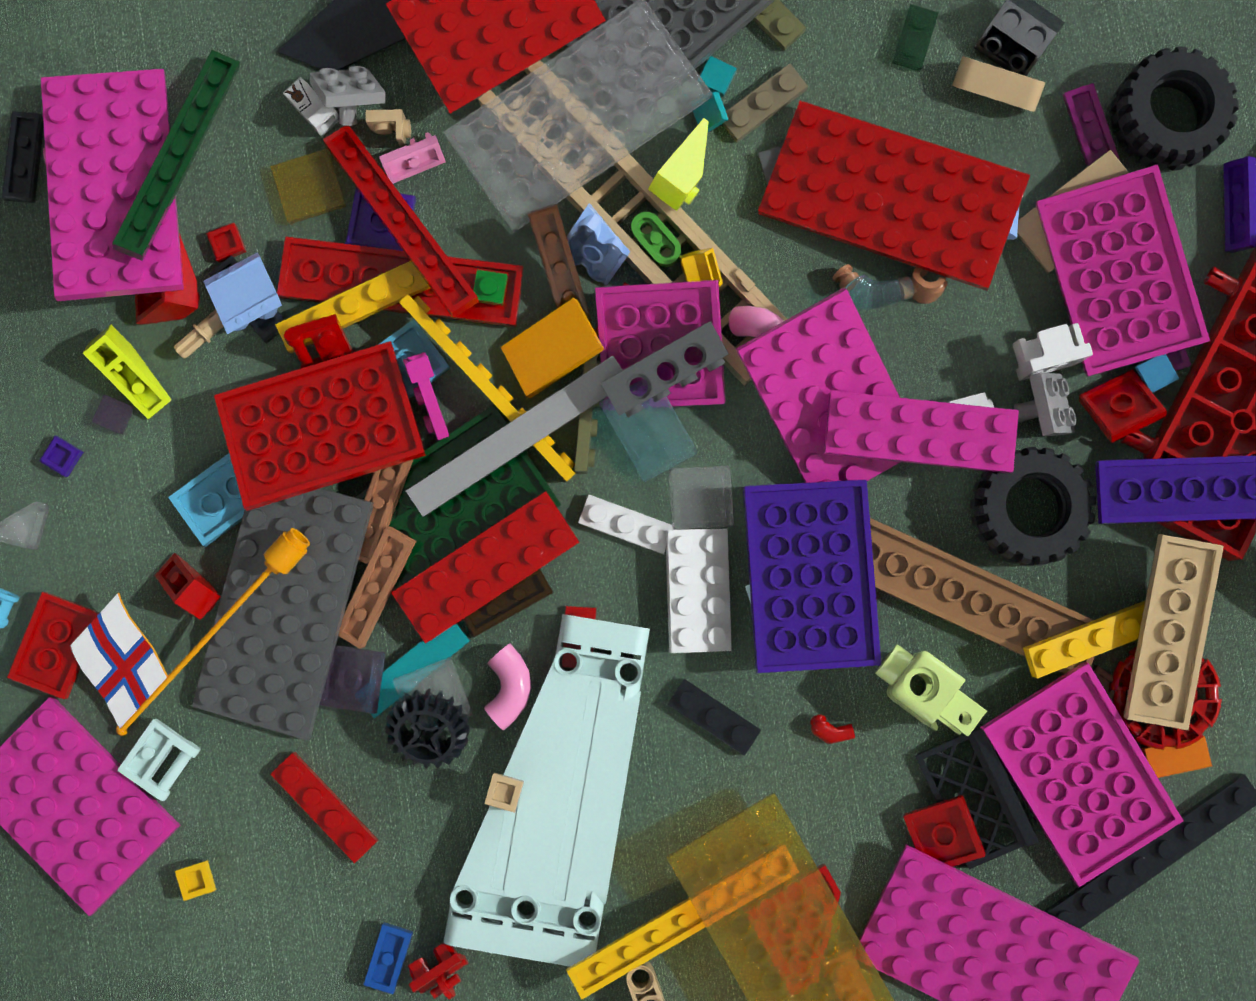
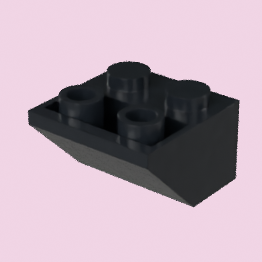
[974,0,1065,76]

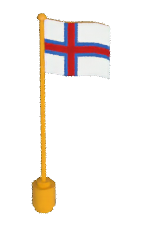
[70,528,310,736]

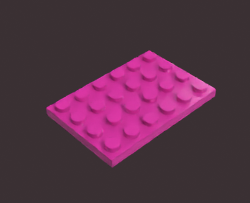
[1035,165,1210,377]
[736,288,900,483]
[980,662,1184,887]
[0,697,181,916]

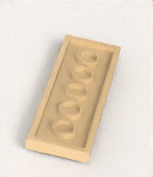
[1123,534,1224,730]

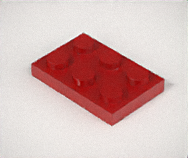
[7,592,100,699]

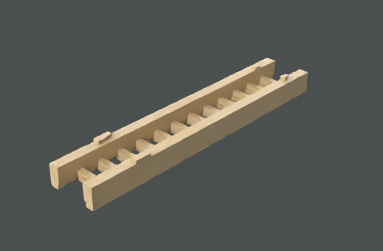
[478,60,787,386]

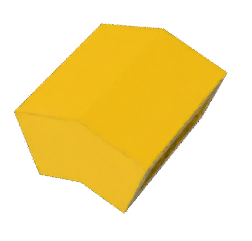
[679,248,723,286]

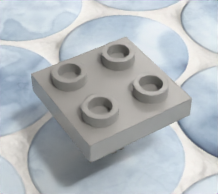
[310,66,385,126]
[1014,372,1076,436]

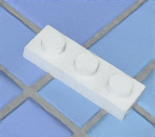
[578,495,674,555]

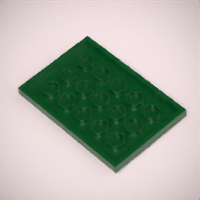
[355,405,562,588]

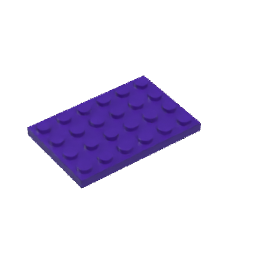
[743,480,881,673]

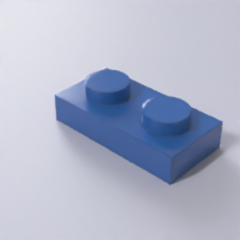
[364,922,413,994]

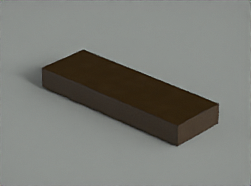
[463,569,554,638]

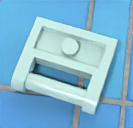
[117,719,201,801]

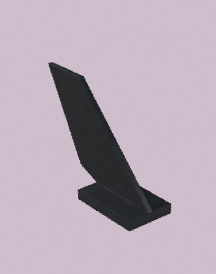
[277,0,405,71]

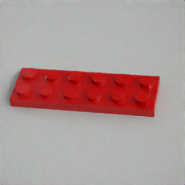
[391,491,580,644]

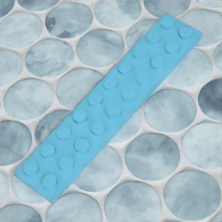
[168,319,451,547]

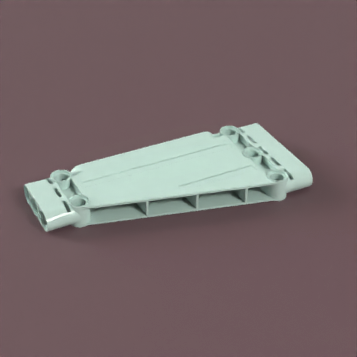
[444,614,650,967]

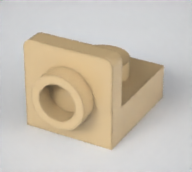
[366,109,411,147]

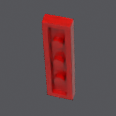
[270,752,379,864]

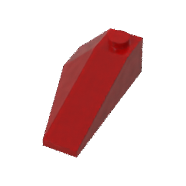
[135,233,200,325]

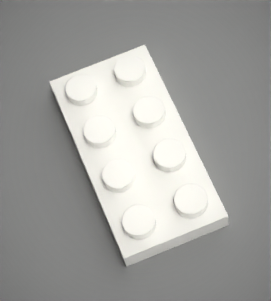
[665,529,732,653]

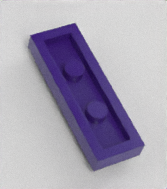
[1223,156,1256,253]

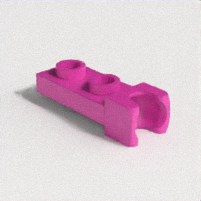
[403,352,449,440]

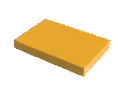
[501,298,605,399]

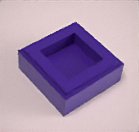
[39,435,84,477]

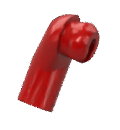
[810,714,855,744]

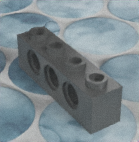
[601,321,729,418]

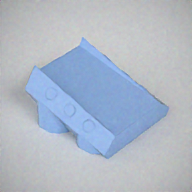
[567,203,630,286]
[203,252,282,334]

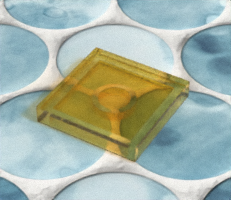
[270,149,346,224]

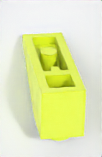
[648,118,709,211]
[83,324,171,419]

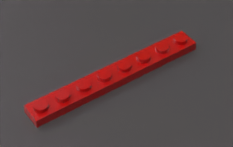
[323,126,479,319]

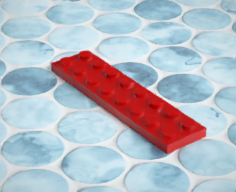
[277,236,524,327]

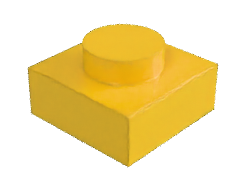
[175,860,216,901]

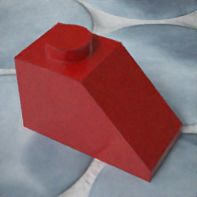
[155,553,221,620]

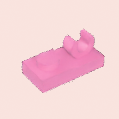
[379,132,446,184]

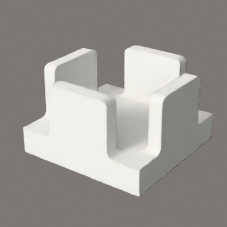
[1013,323,1093,381]

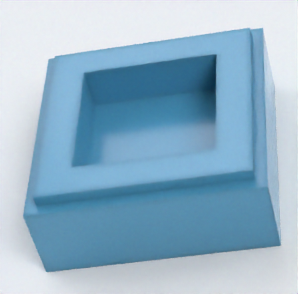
[1135,354,1179,393]

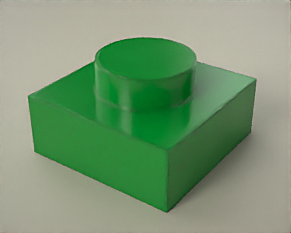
[473,269,508,306]

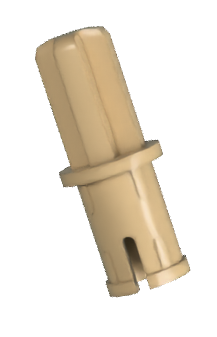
[174,309,224,359]

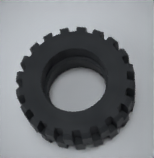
[1111,47,1239,171]
[970,447,1097,566]

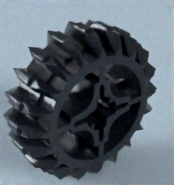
[385,688,470,770]

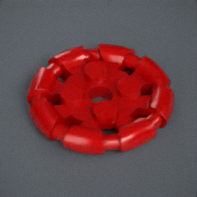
[1110,646,1222,750]

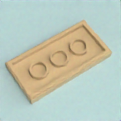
[1017,150,1129,273]

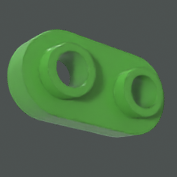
[631,212,681,267]

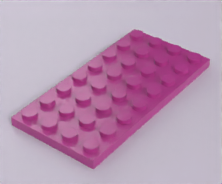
[41,69,184,301]
[852,845,1140,1001]

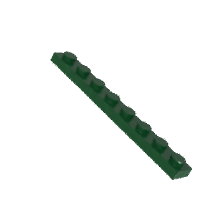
[112,50,240,261]

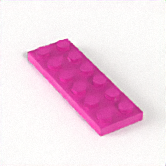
[824,390,1019,473]

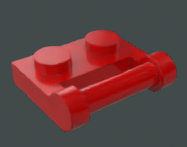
[284,314,353,368]

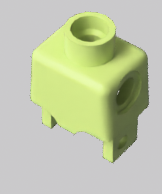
[875,644,987,737]

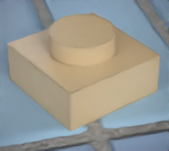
[485,772,524,813]

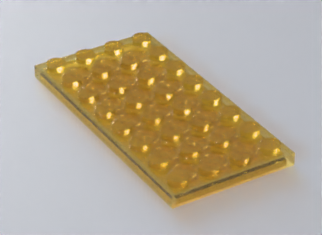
[666,793,894,1001]

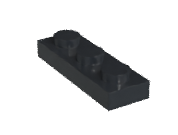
[668,679,761,756]

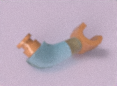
[833,264,948,310]

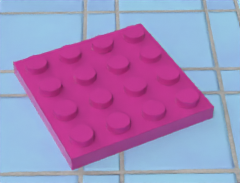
[595,280,726,409]

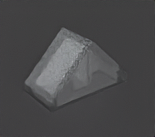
[0,501,49,550]

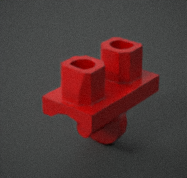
[408,942,469,1000]

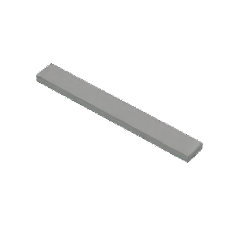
[406,356,623,517]

